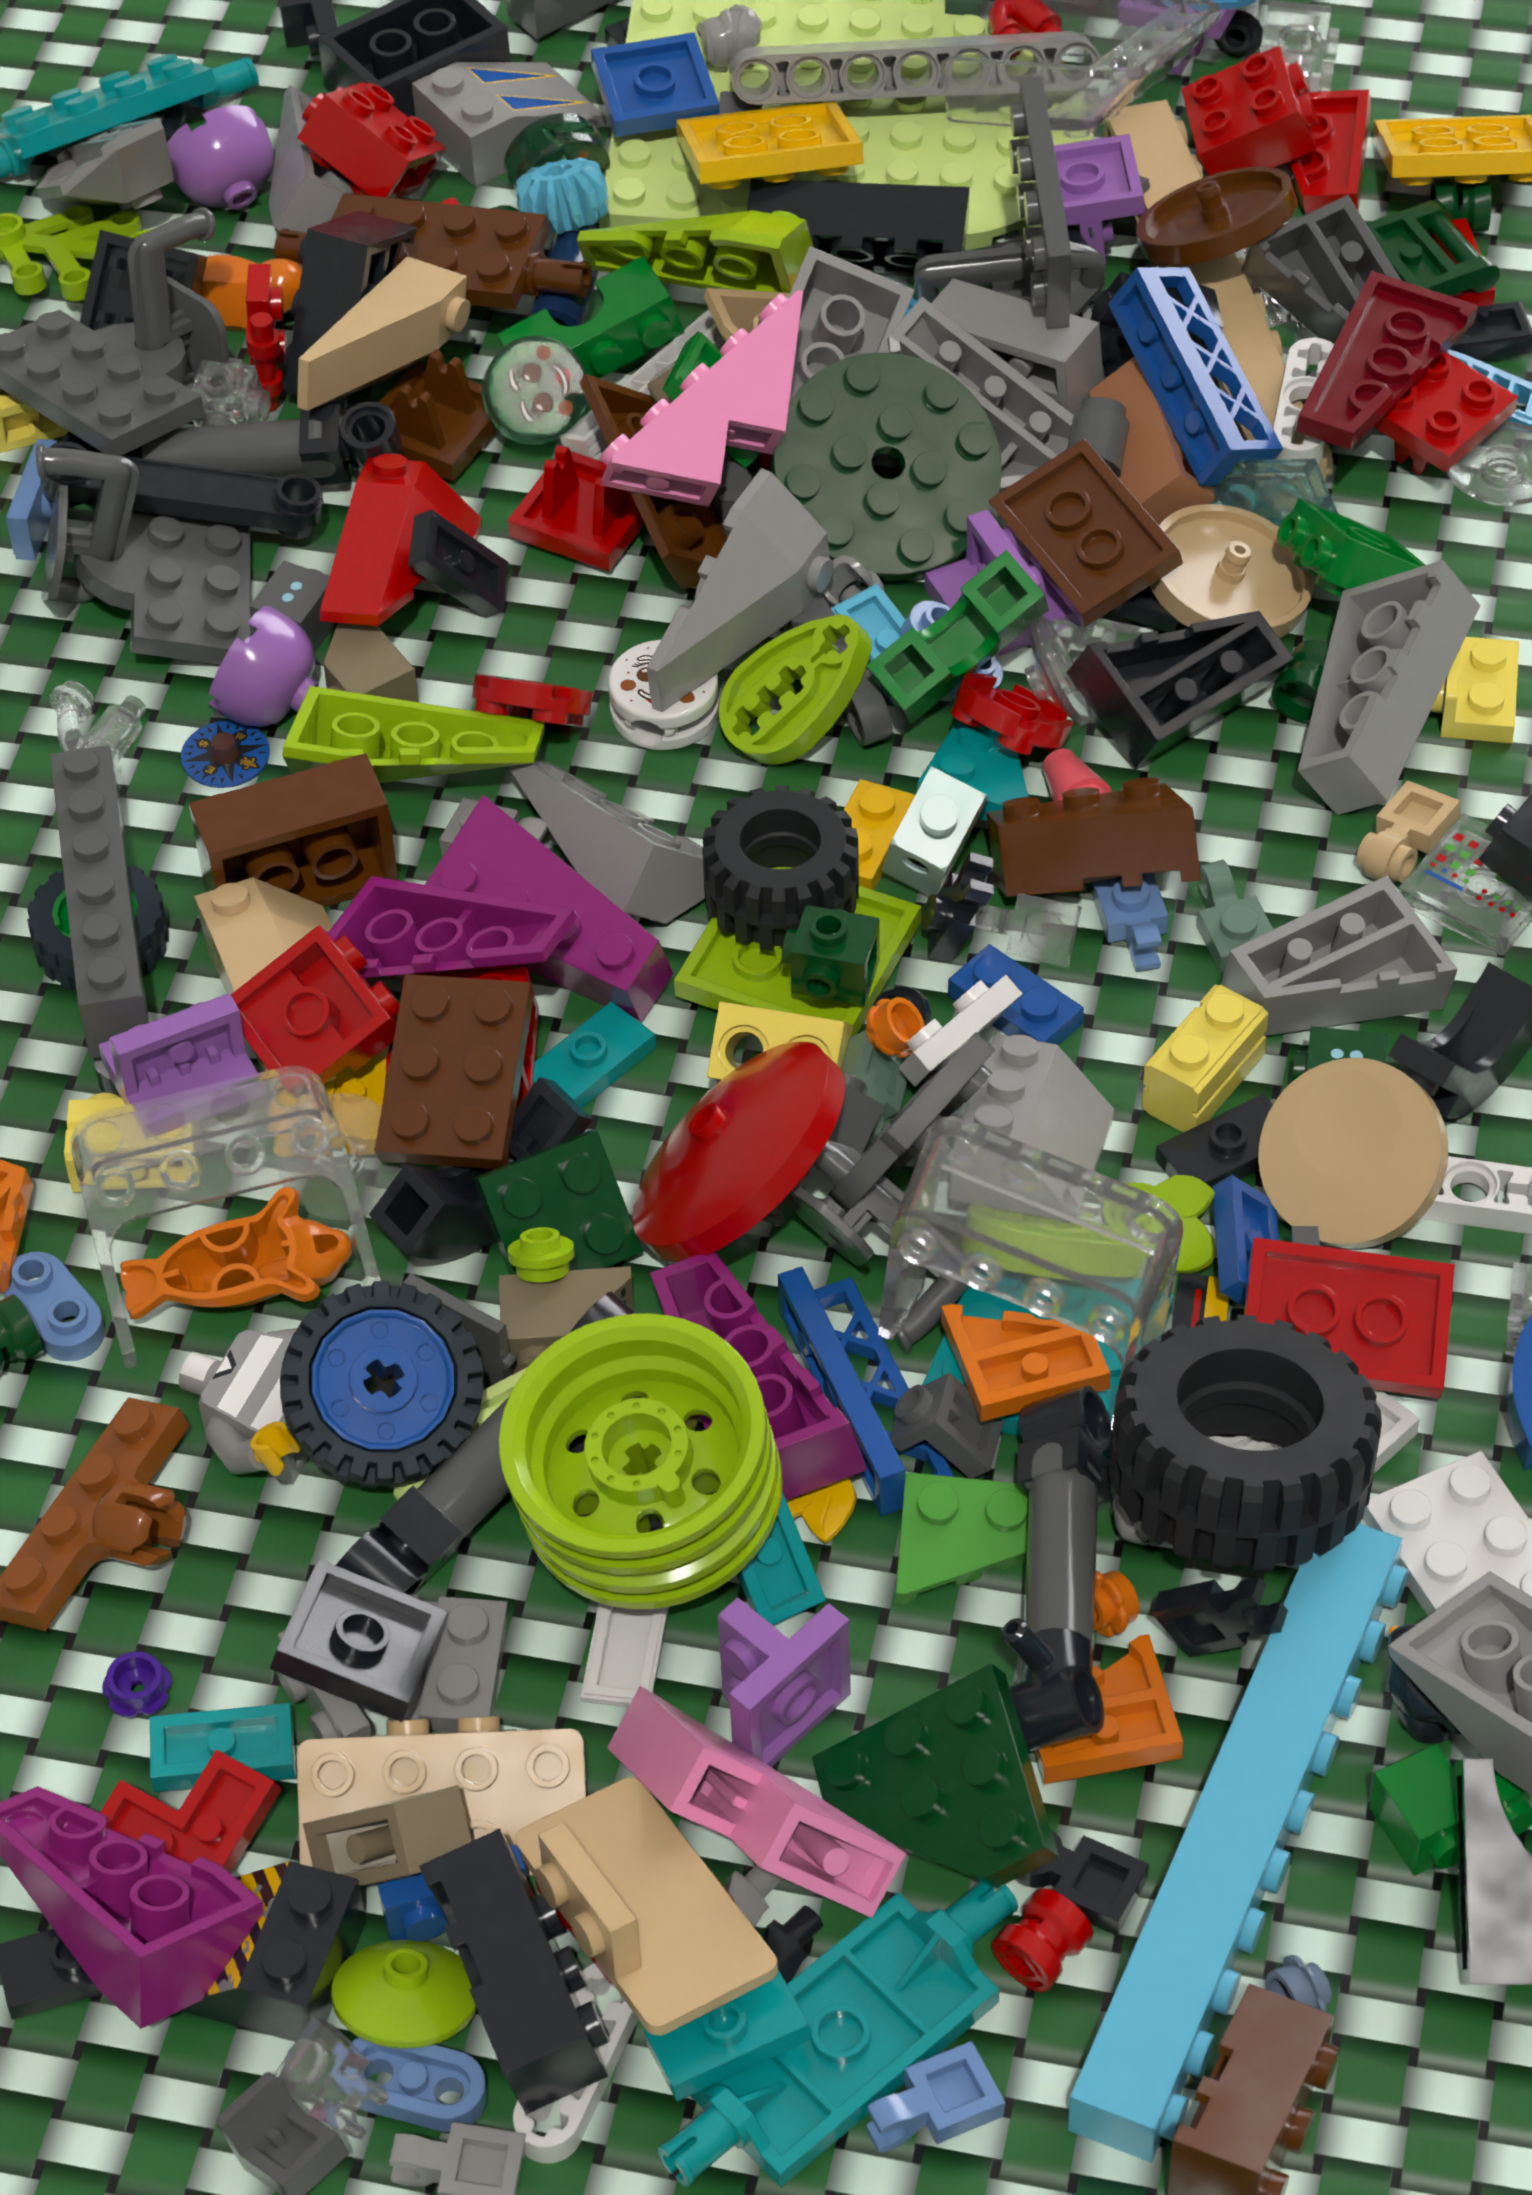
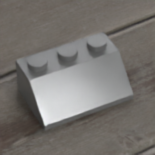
[948,1033,1114,1227]

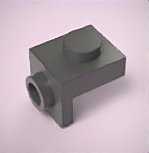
[216,2072,350,2195]

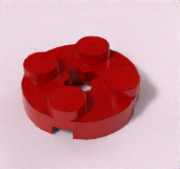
[951,673,1074,755]
[471,674,593,726]

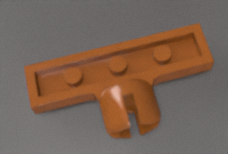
[0,1397,190,1631]

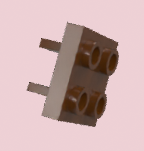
[379,350,513,481]

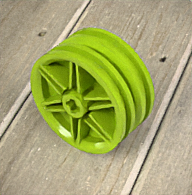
[499,1313,783,1609]

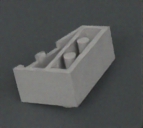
[931,278,1104,415]
[1221,875,1458,1036]

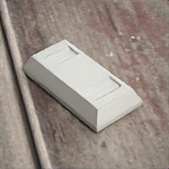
[580,1603,669,1708]

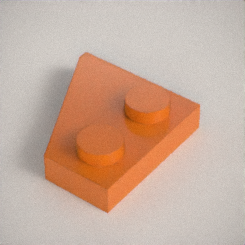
[941,1304,1111,1422]

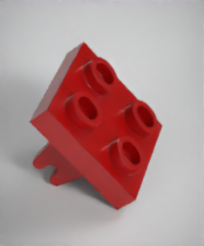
[1373,352,1518,475]
[507,445,645,572]

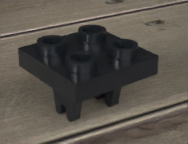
[80,230,208,331]

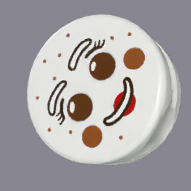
[608,640,719,750]

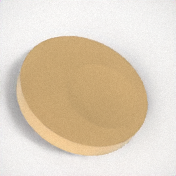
[1150,504,1314,638]
[1258,1058,1448,1249]

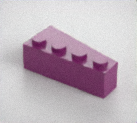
[425,795,673,1024]
[650,1252,867,1501]

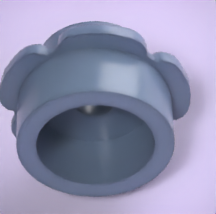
[1266,1955,1332,2012]

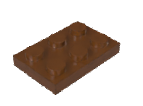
[988,438,1183,627]
[374,974,534,1169]

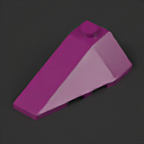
[328,876,577,980]
[0,1786,263,2029]

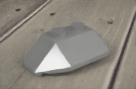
[36,118,174,211]
[887,297,1073,492]

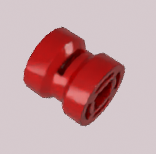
[991,1888,1094,1993]

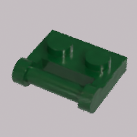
[1366,200,1501,296]

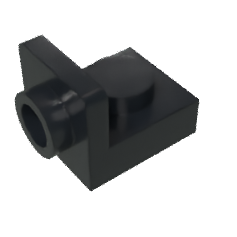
[279,0,339,56]

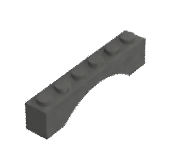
[50,745,149,1059]

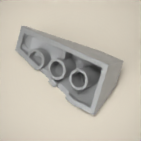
[647,468,834,712]

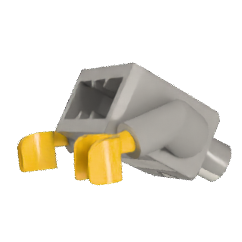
[179,1328,310,1485]

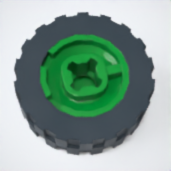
[27,865,169,990]

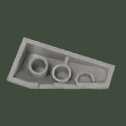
[269,85,356,236]
[507,758,705,924]

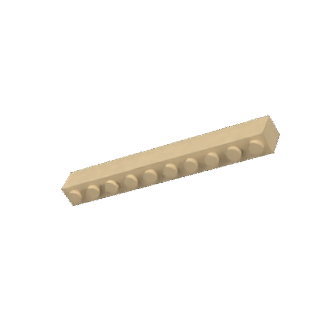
[1104,99,1333,513]

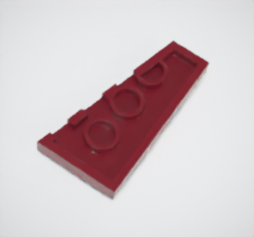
[1295,271,1479,450]

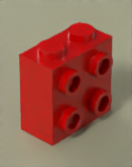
[1181,45,1319,176]
[297,82,447,199]

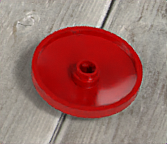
[632,1041,845,1262]

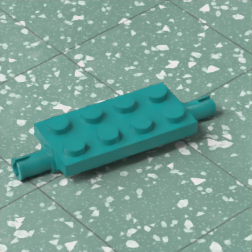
[0,54,259,179]
[657,1882,1018,2188]

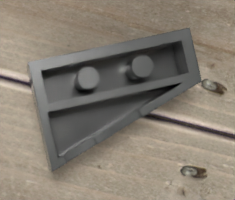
[1241,195,1401,344]

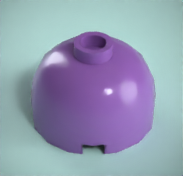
[167,105,274,209]
[208,605,319,727]

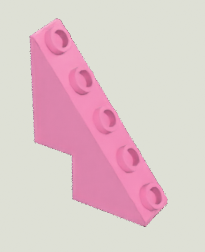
[600,290,803,507]
[607,1686,907,1918]

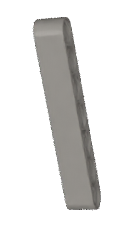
[728,31,1101,105]

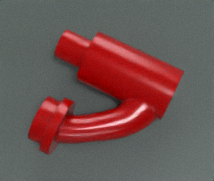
[989,0,1063,60]

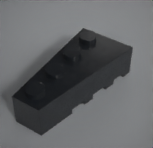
[747,178,970,277]

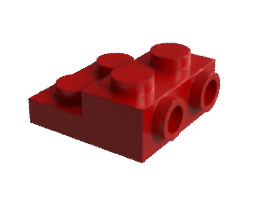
[231,924,400,1105]

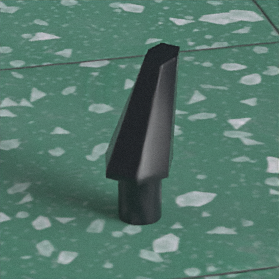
[763,1905,823,1984]

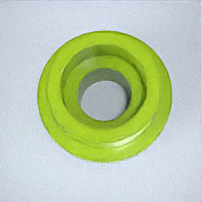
[508,1227,575,1282]

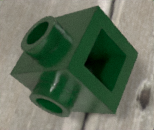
[782,905,880,1006]

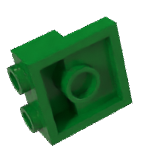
[1277,497,1425,597]

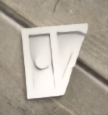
[898,975,1022,1087]

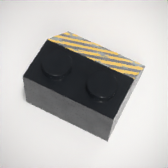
[180,1861,366,2048]

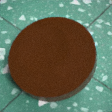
[1136,167,1297,266]

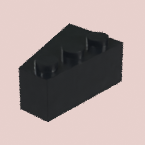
[284,211,418,409]
[1066,611,1294,769]
[419,1829,609,2115]

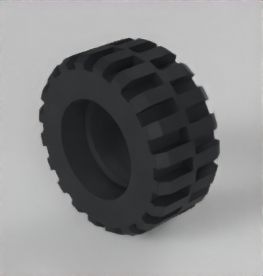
[1109,1315,1382,1572]

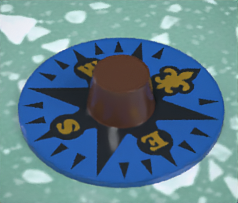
[181,721,270,788]

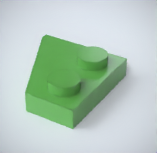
[894,1472,1029,1605]

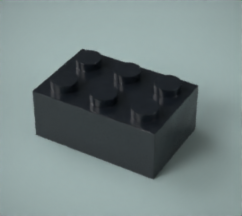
[318,0,511,118]

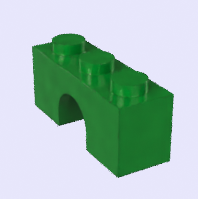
[497,256,685,404]
[867,549,1049,724]
[1369,1744,1532,1876]

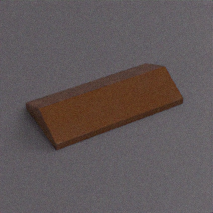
[578,374,727,589]

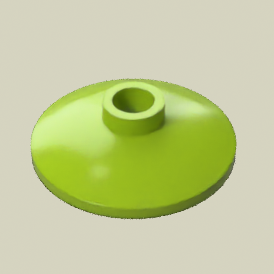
[331,1940,477,2049]

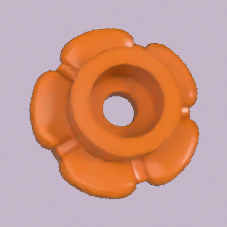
[866,997,924,1058]
[1094,1570,1139,1637]

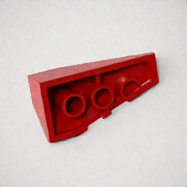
[320,454,482,626]

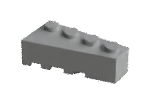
[1298,560,1481,815]

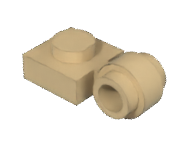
[1356,780,1461,883]

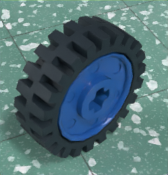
[280,1281,484,1489]

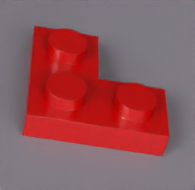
[100,1749,282,1874]

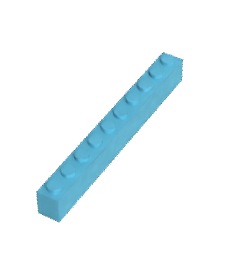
[1068,1523,1409,2163]

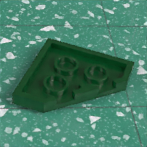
[812,1663,1059,1888]

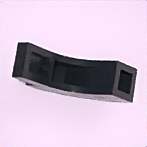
[1388,962,1532,1119]
[369,1077,593,1260]

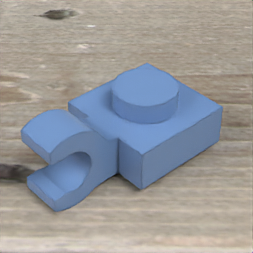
[1093,873,1168,972]
[865,2041,1005,2153]

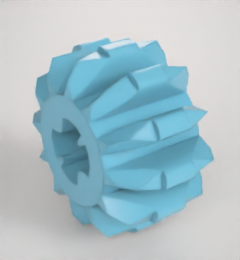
[516,157,609,235]

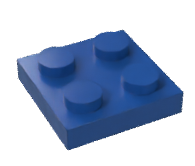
[591,32,720,138]

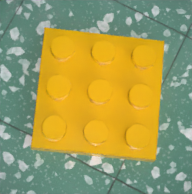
[676,101,864,189]
[1373,115,1532,185]

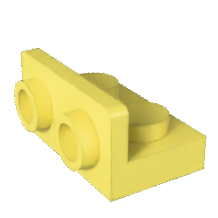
[1431,637,1519,743]

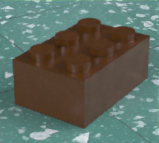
[189,753,398,908]

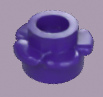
[102,1651,172,1718]

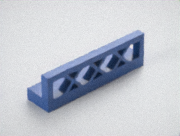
[1108,267,1283,486]
[777,1266,954,1516]

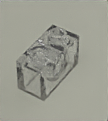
[1260,0,1340,92]

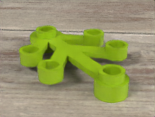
[0,205,152,301]

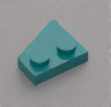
[916,720,1028,821]

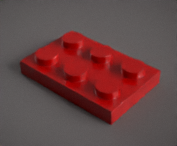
[1244,1237,1455,1399]

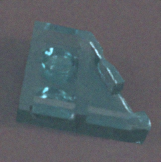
[1214,459,1338,527]

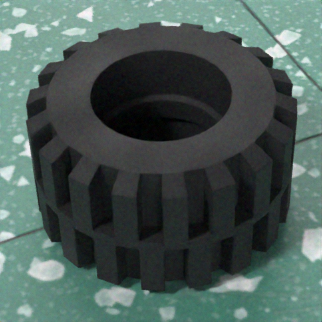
[702,786,859,951]

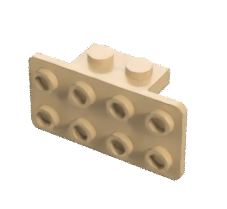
[297,1716,586,1882]
[514,1777,778,2036]

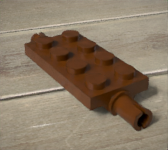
[274,193,592,310]

